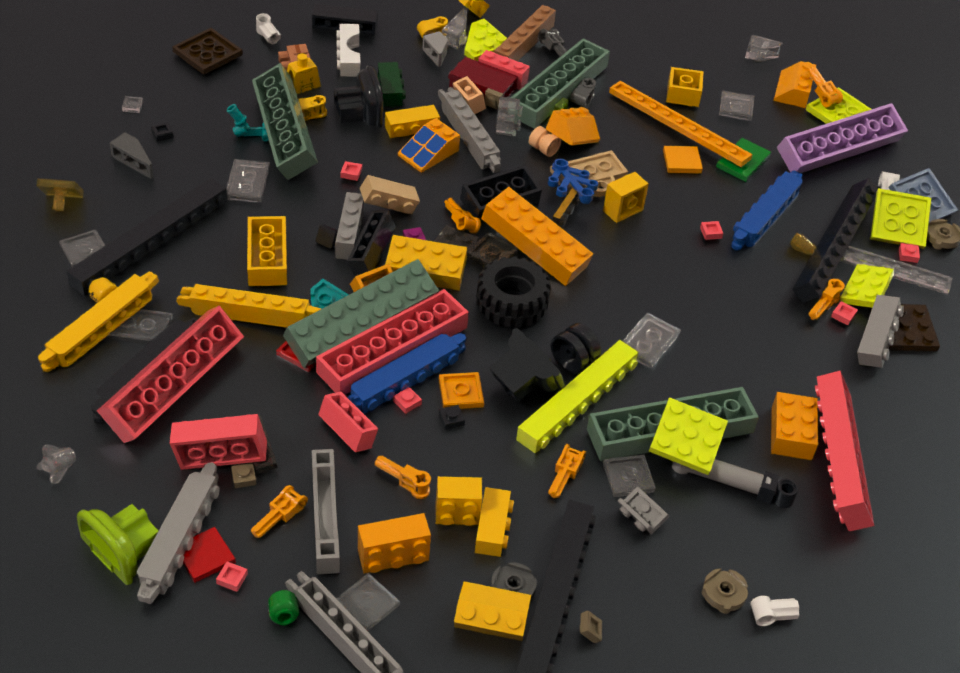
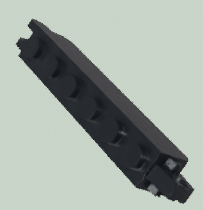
[91,317,197,423]

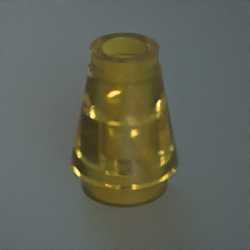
[789,232,817,256]

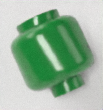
[268,590,299,625]

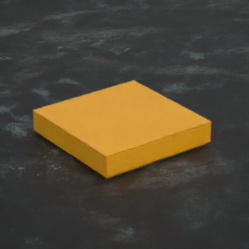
[663,146,703,173]
[439,372,484,409]

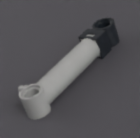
[671,459,798,508]

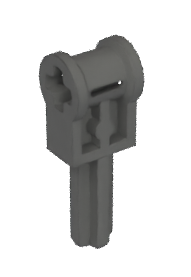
[538,29,567,57]

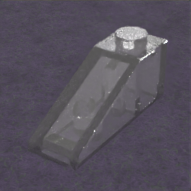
[442,7,467,50]

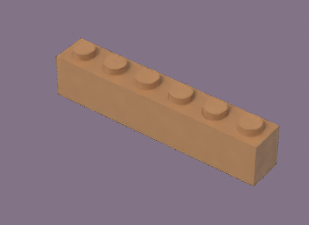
[494,5,556,61]

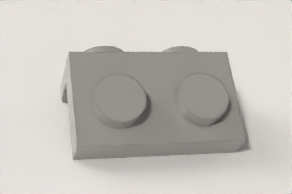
[618,486,669,535]

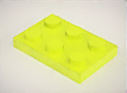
[840,264,894,308]

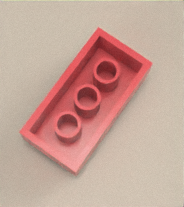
[170,414,267,470]

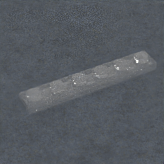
[840,246,953,295]

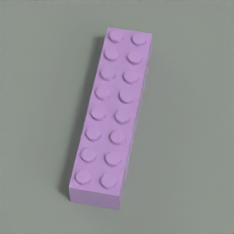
[777,103,908,173]

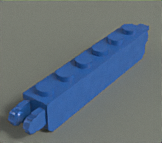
[731,170,803,250]
[347,333,467,414]

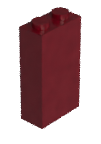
[448,57,518,106]

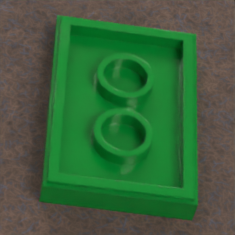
[716,138,771,182]

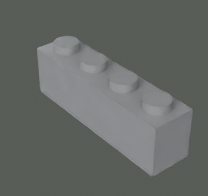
[335,192,365,260]
[857,295,904,368]

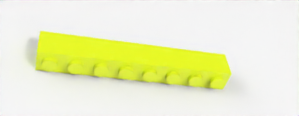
[516,340,638,453]

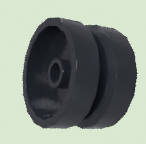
[550,323,601,374]

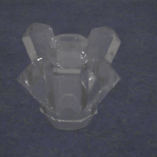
[36,444,76,484]

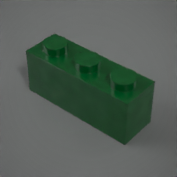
[378,62,406,107]

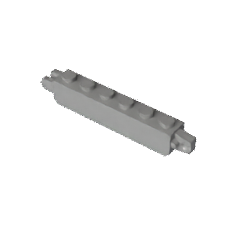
[438,87,501,173]
[137,462,220,604]
[285,571,404,673]

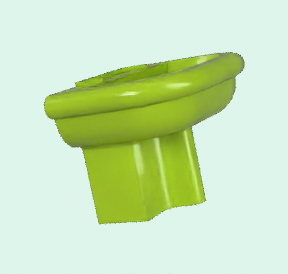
[77,504,159,585]

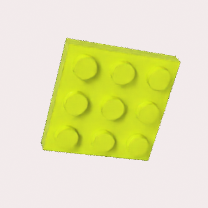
[806,87,872,124]
[870,188,931,249]
[649,397,728,475]

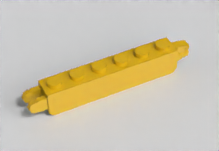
[38,271,159,373]
[176,284,321,328]

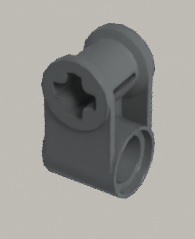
[570,78,596,108]

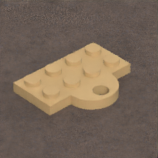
[550,150,628,197]

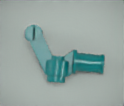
[227,104,269,141]

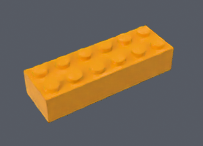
[481,187,594,286]

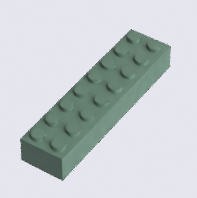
[507,38,610,129]
[252,63,318,180]
[283,259,439,369]
[587,387,759,461]

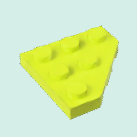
[464,19,507,61]

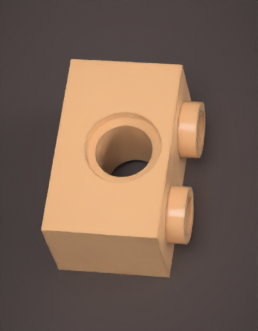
[453,76,486,114]

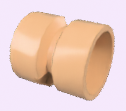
[529,126,561,157]

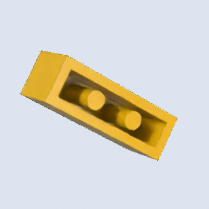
[385,105,440,138]
[475,487,514,557]

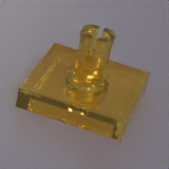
[37,179,84,211]

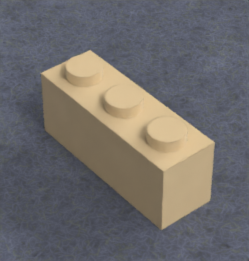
[360,175,420,214]

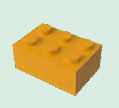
[771,392,818,460]
[357,513,431,574]

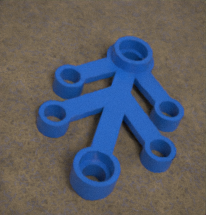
[548,159,598,204]

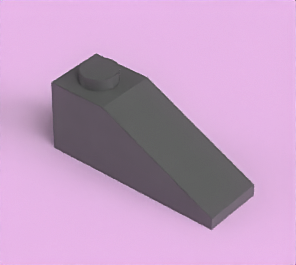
[110,132,153,179]

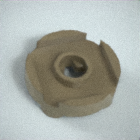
[927,219,960,249]
[702,568,748,614]

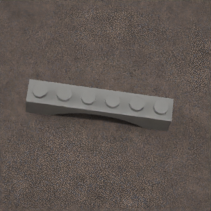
[312,449,340,574]

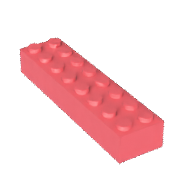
[316,289,469,395]
[97,306,244,443]
[815,370,874,532]

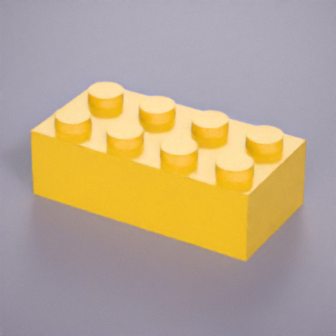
[247,216,287,286]
[385,235,467,291]

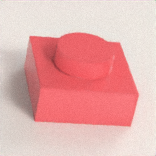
[340,161,362,181]
[700,221,724,240]
[899,243,920,263]
[831,301,858,325]
[393,387,422,414]
[216,561,248,592]

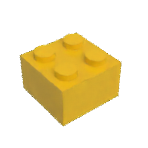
[666,67,704,107]
[603,172,649,223]
[436,476,482,526]

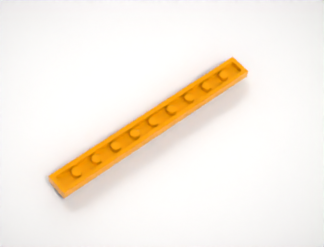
[609,81,752,167]

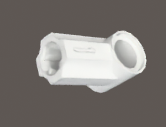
[256,13,281,45]
[878,171,900,190]
[751,596,799,626]

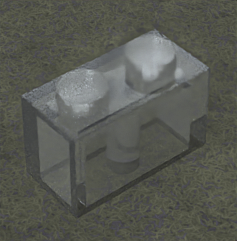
[496,97,523,137]

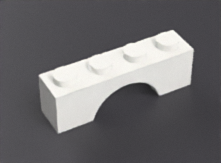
[336,24,360,77]

